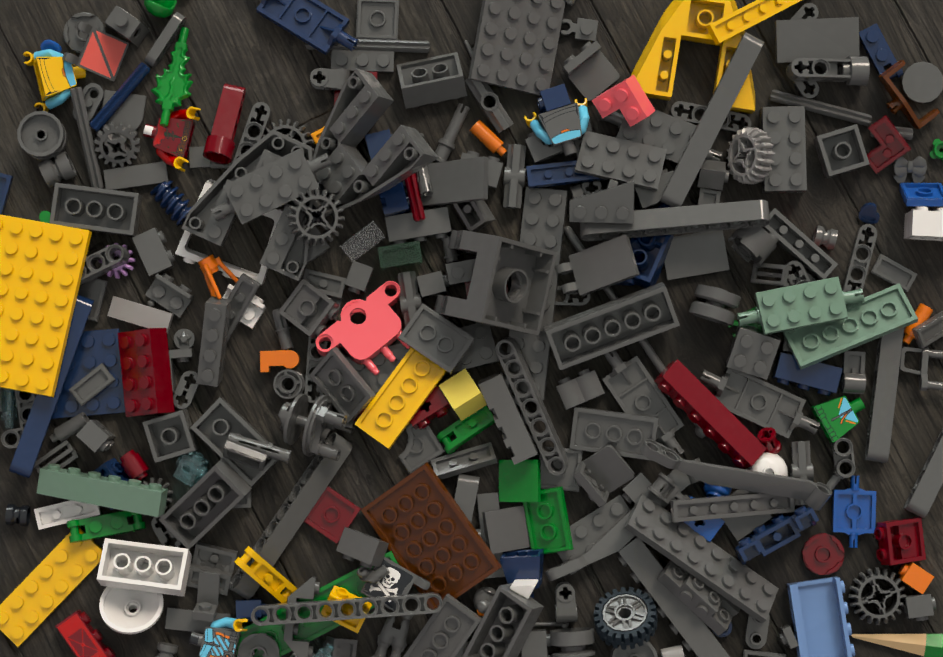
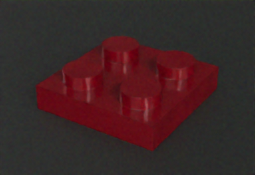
[304,486,361,544]

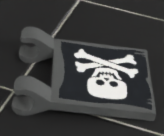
[361,556,431,620]

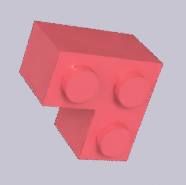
[592,75,655,127]

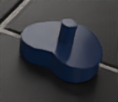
[859,203,880,224]

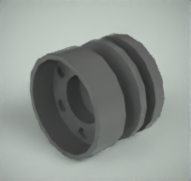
[550,627,596,657]

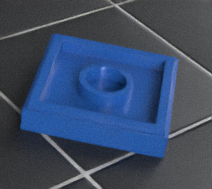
[899,183,943,206]

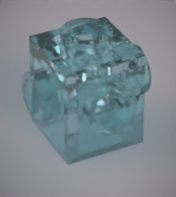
[173,451,209,487]

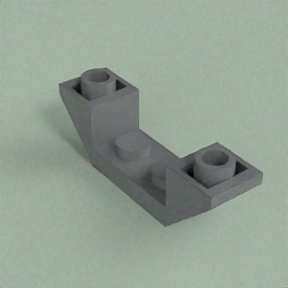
[283,576,320,657]

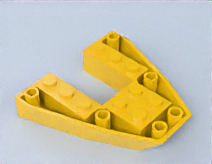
[631,0,755,114]

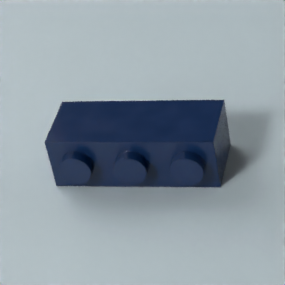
[772,352,842,396]

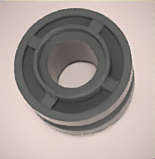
[273,369,305,399]

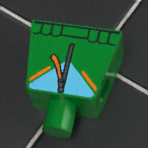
[810,396,865,443]

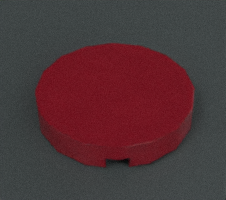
[802,533,844,575]

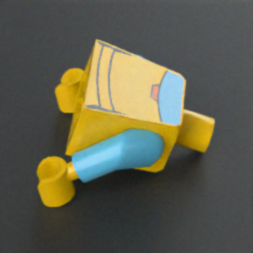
[23,49,86,112]

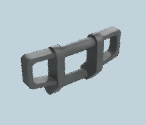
[899,347,943,391]

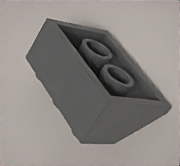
[396,52,467,109]

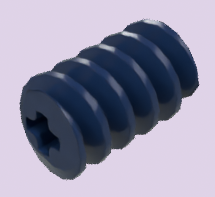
[150,180,193,226]

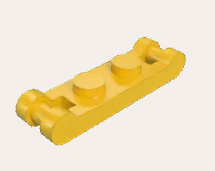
[234,546,298,603]

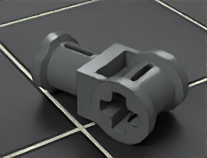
[647,472,690,504]

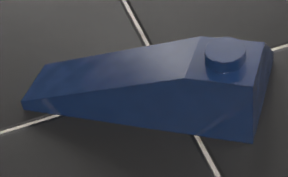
[630,203,674,288]

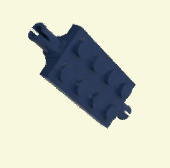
[256,0,359,55]

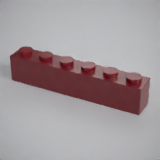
[654,359,767,469]

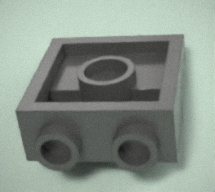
[278,278,340,339]

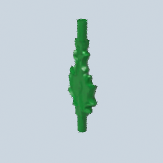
[151,27,193,127]

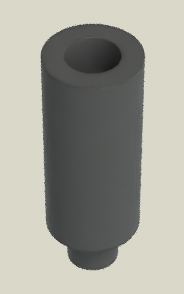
[50,412,90,443]

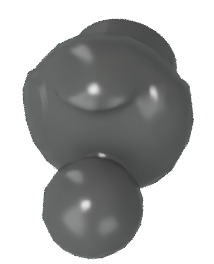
[473,586,496,616]

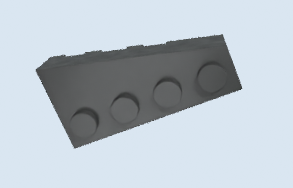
[478,370,537,465]

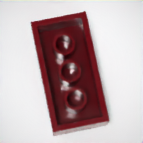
[118,328,175,417]

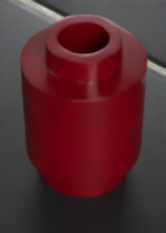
[119,449,149,481]

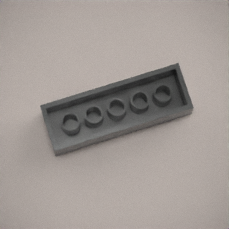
[543,282,680,370]

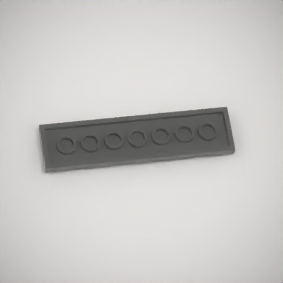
[346,323,499,394]
[624,493,779,623]

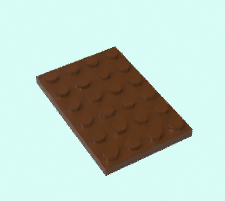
[361,462,502,609]

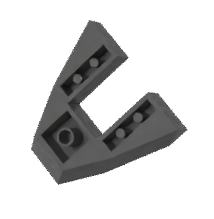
[312,68,439,217]
[181,130,314,282]

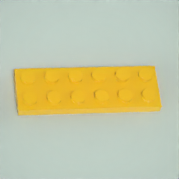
[355,348,446,450]
[0,527,103,647]

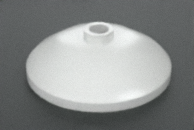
[99,587,164,634]

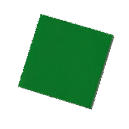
[499,460,541,502]

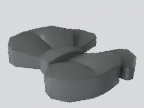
[893,156,927,183]

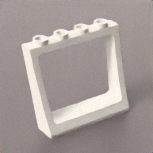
[175,179,285,286]

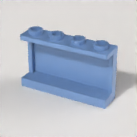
[786,576,855,657]

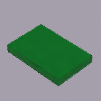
[523,486,574,554]

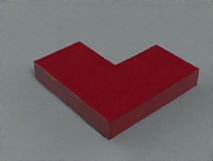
[867,115,911,174]

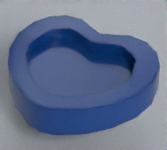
[40,40,62,53]

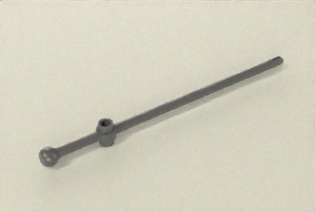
[564,226,706,439]

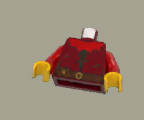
[143,106,201,172]

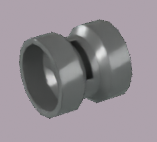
[812,225,838,250]
[155,642,179,657]

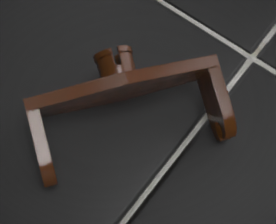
[878,60,940,129]

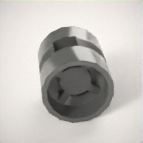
[38,151,77,188]

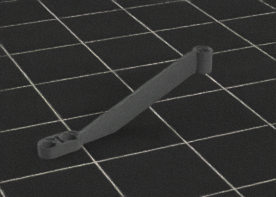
[640,439,832,511]
[545,457,701,582]

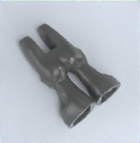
[369,611,410,657]

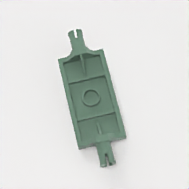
[737,277,864,335]

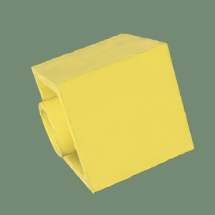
[439,369,487,421]

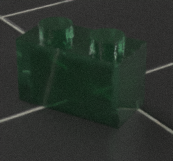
[377,241,423,270]

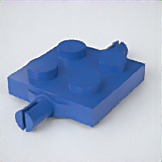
[832,475,876,548]

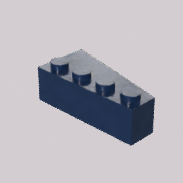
[365,129,411,217]

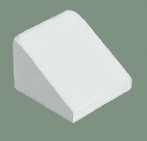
[509,579,539,599]

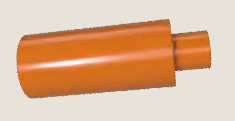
[469,120,507,157]
[903,303,933,345]

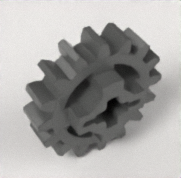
[94,122,141,168]

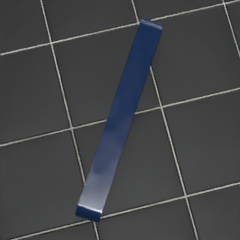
[9,295,94,478]

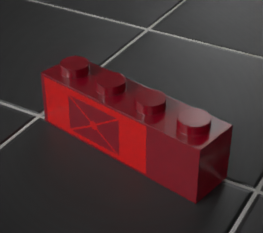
[55,610,115,657]

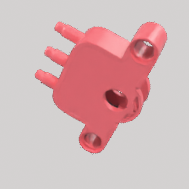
[316,281,411,376]

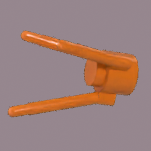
[198,254,238,300]

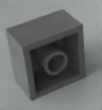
[813,124,870,179]
[726,324,781,380]
[142,408,199,463]

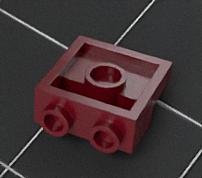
[874,517,926,565]

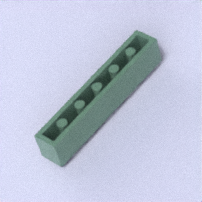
[37,463,168,517]

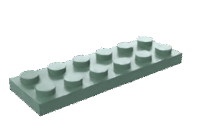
[783,284,918,370]

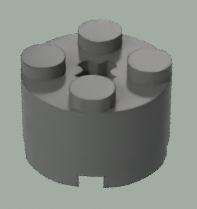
[728,227,778,267]

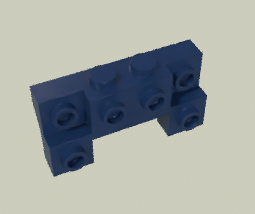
[735,506,819,565]

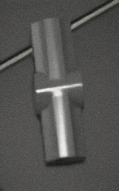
[464,78,514,134]
[503,144,526,209]
[398,271,422,327]
[790,441,814,505]

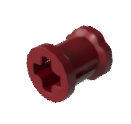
[757,427,782,454]

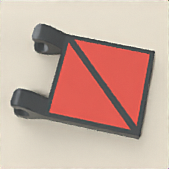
[62,21,129,82]

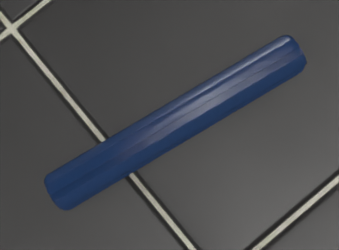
[89,62,150,132]

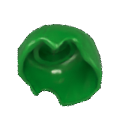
[144,0,177,18]

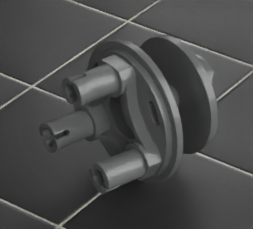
[278,393,356,461]

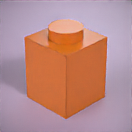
[898,562,934,594]

